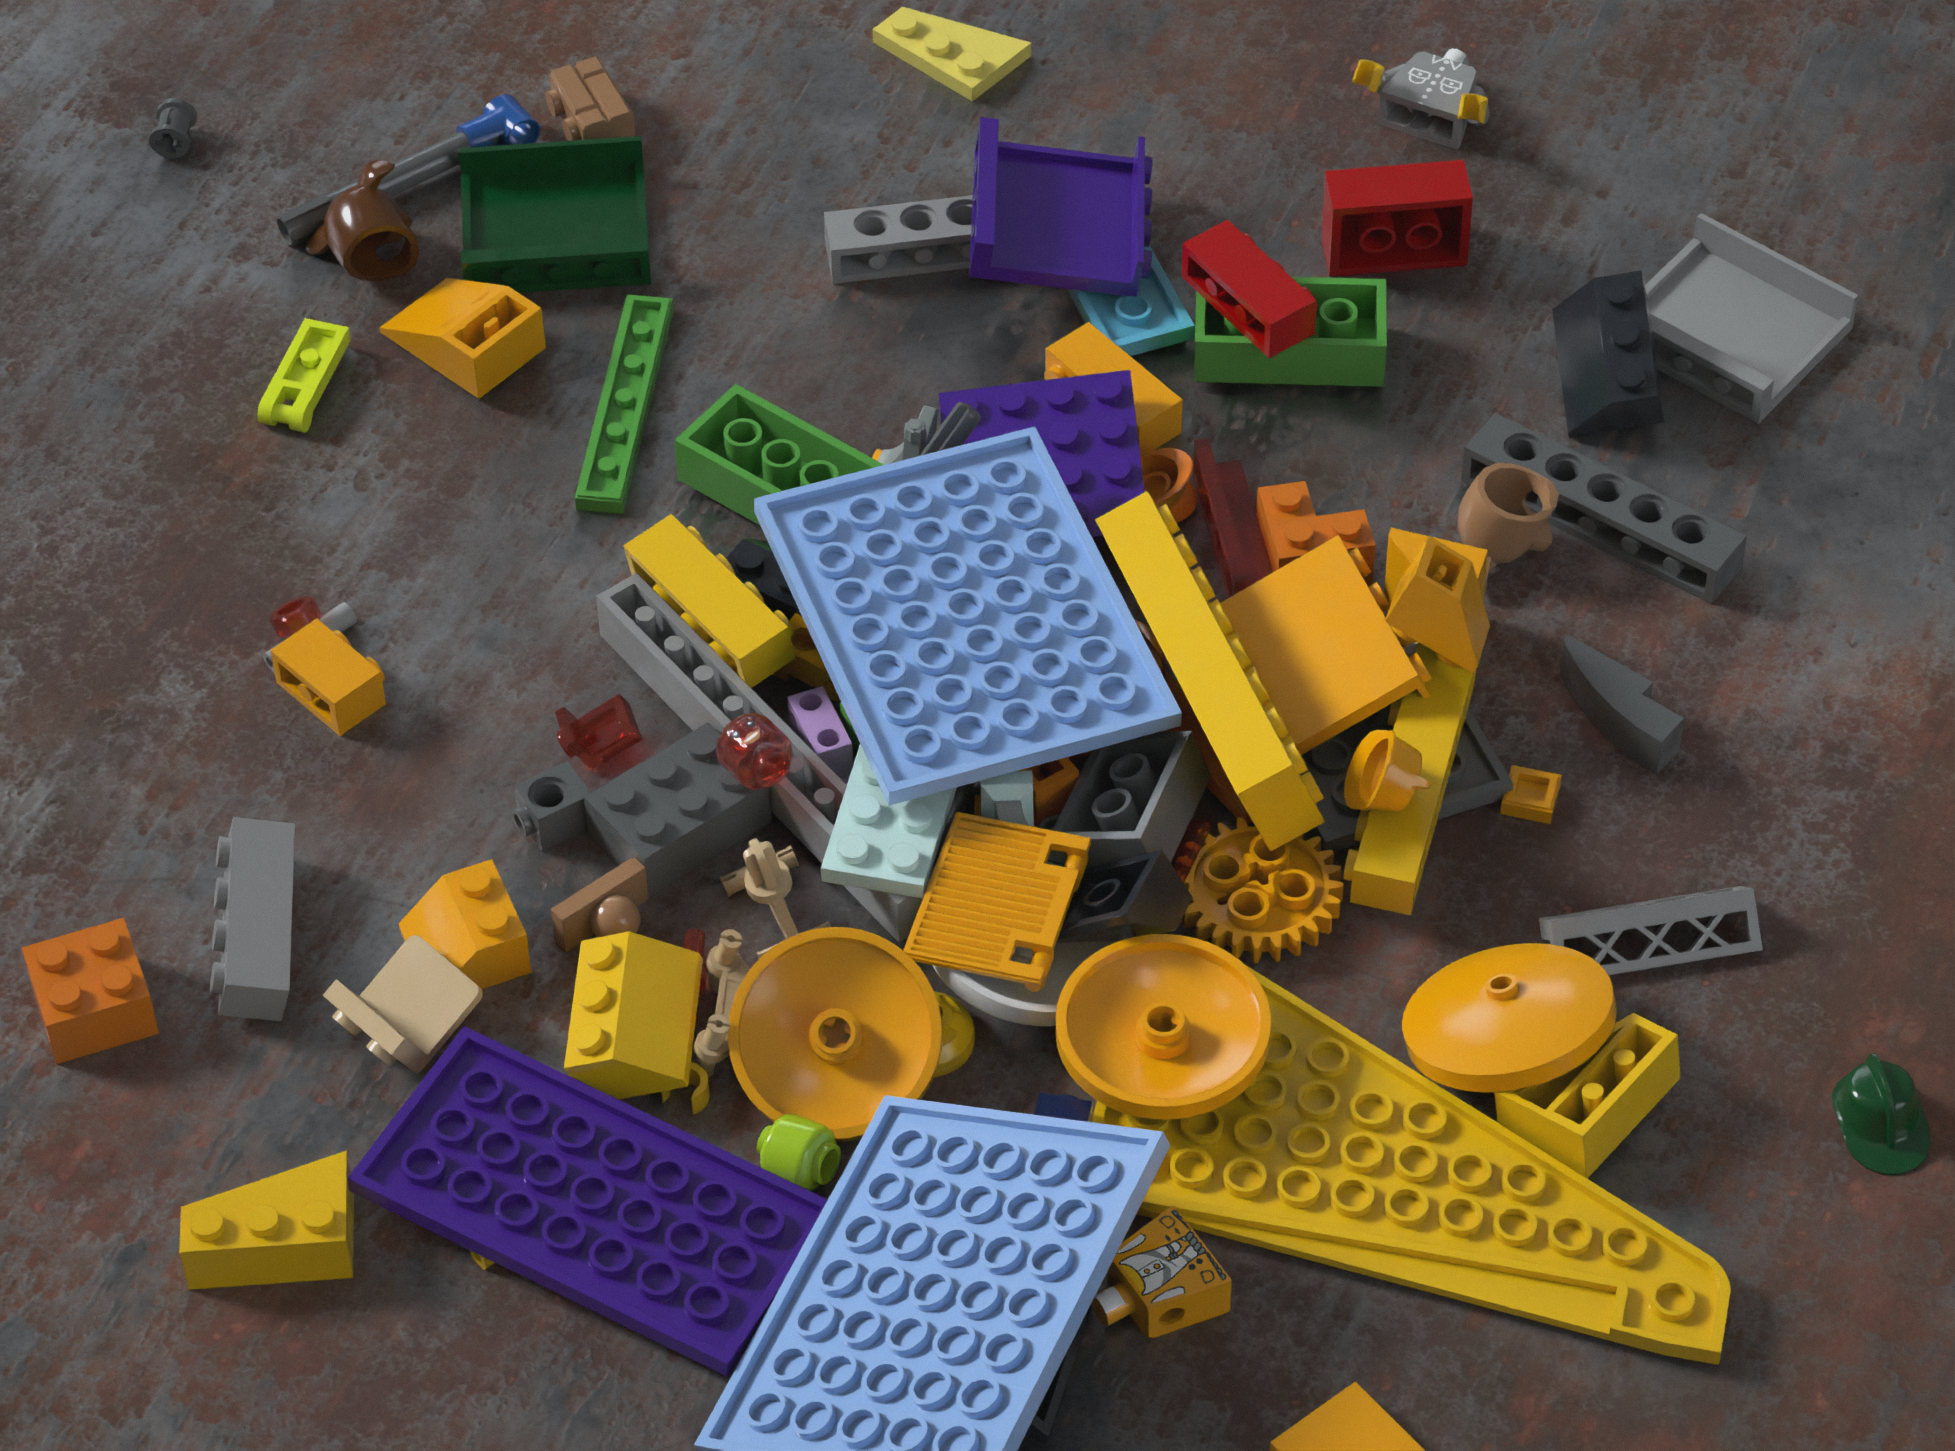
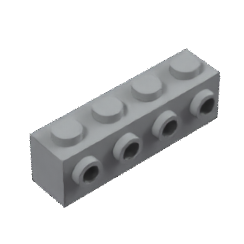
[210,817,295,1021]

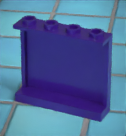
[969,117,1153,297]

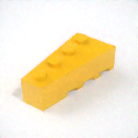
[623,514,796,688]

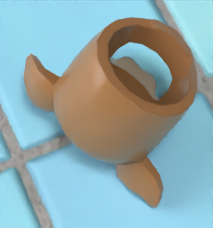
[1458,463,1559,593]

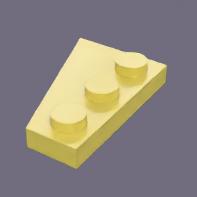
[873,7,1032,102]

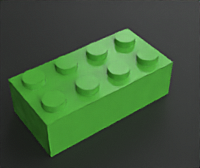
[1194,277,1387,387]
[675,384,884,525]

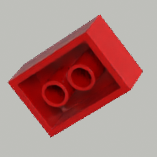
[1321,160,1473,277]

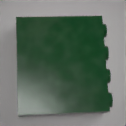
[458,136,651,293]

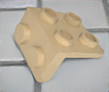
[323,935,483,1074]

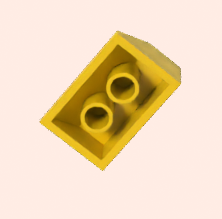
[564,931,703,1100]

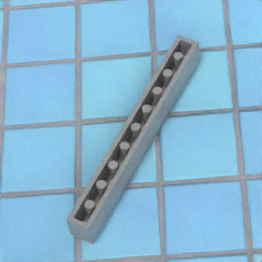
[596,573,933,943]

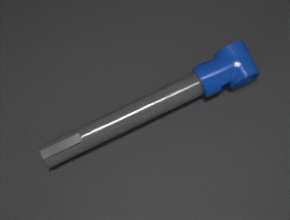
[277,94,540,247]

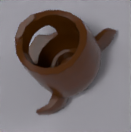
[305,160,419,281]

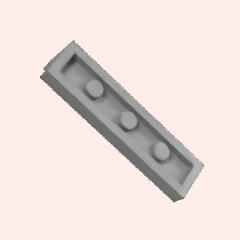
[1538,886,1763,975]

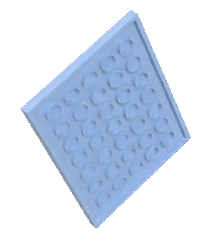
[754,427,1182,806]
[694,1095,1170,1451]

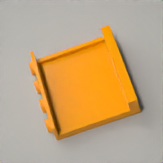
[1220,535,1432,755]

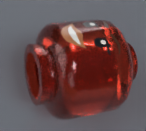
[716,713,793,790]

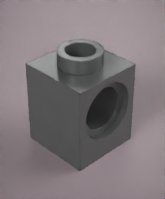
[512,761,591,852]

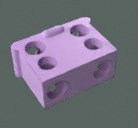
[787,686,853,785]

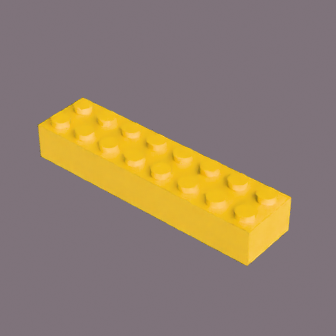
[1095,491,1325,852]

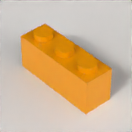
[1044,322,1183,454]

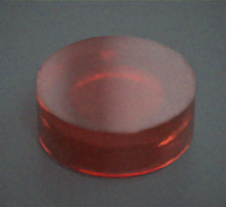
[270,596,322,638]

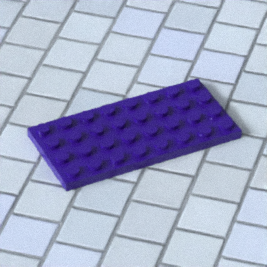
[347,1026,828,1376]

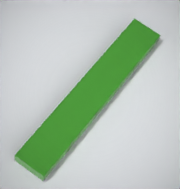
[575,294,674,514]

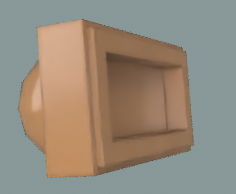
[551,857,649,952]

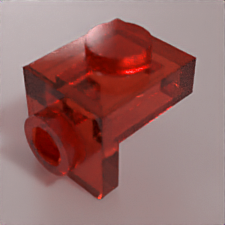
[555,694,643,770]

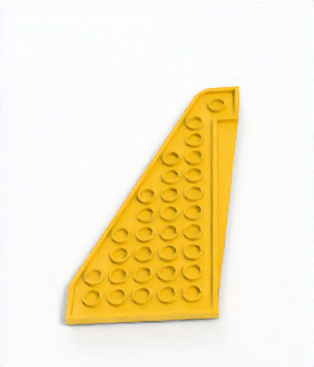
[1091,965,1731,1365]

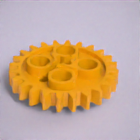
[1177,817,1343,963]

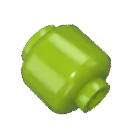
[757,1114,841,1191]

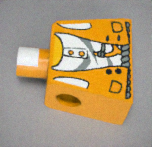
[1091,1205,1232,1338]

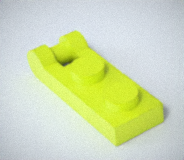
[257,318,351,433]

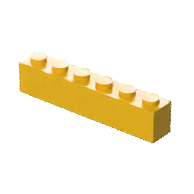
[1343,642,1477,916]

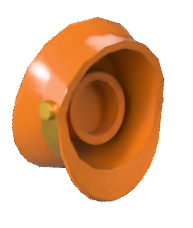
[1140,448,1198,523]

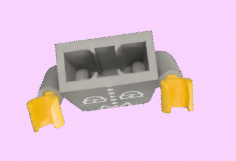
[1352,49,1490,150]

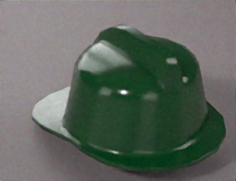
[1832,1053,1931,1175]

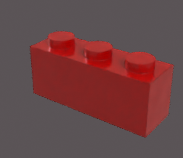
[1182,219,1317,359]

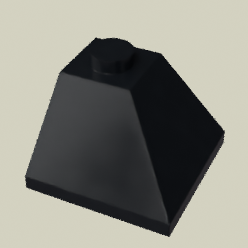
[1056,850,1193,943]

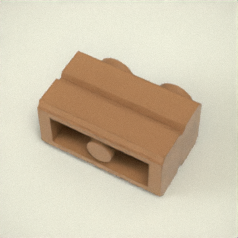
[545,56,635,141]

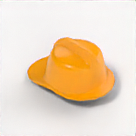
[1344,730,1431,812]

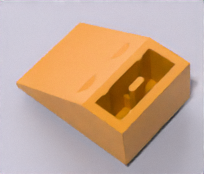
[380,278,546,399]

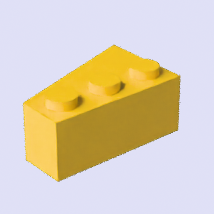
[1494,1013,1681,1179]
[179,1150,354,1290]

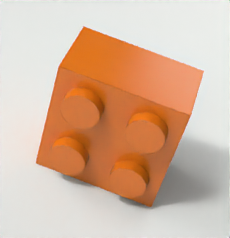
[21,918,159,1064]

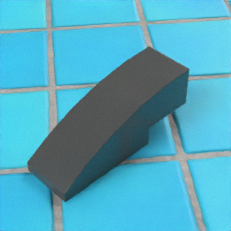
[1560,635,1684,775]

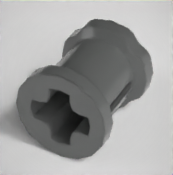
[149,98,197,159]

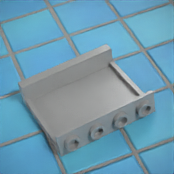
[1645,213,1858,424]

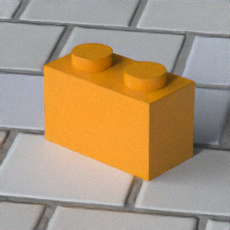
[270,618,386,736]

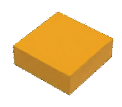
[1500,765,1562,824]

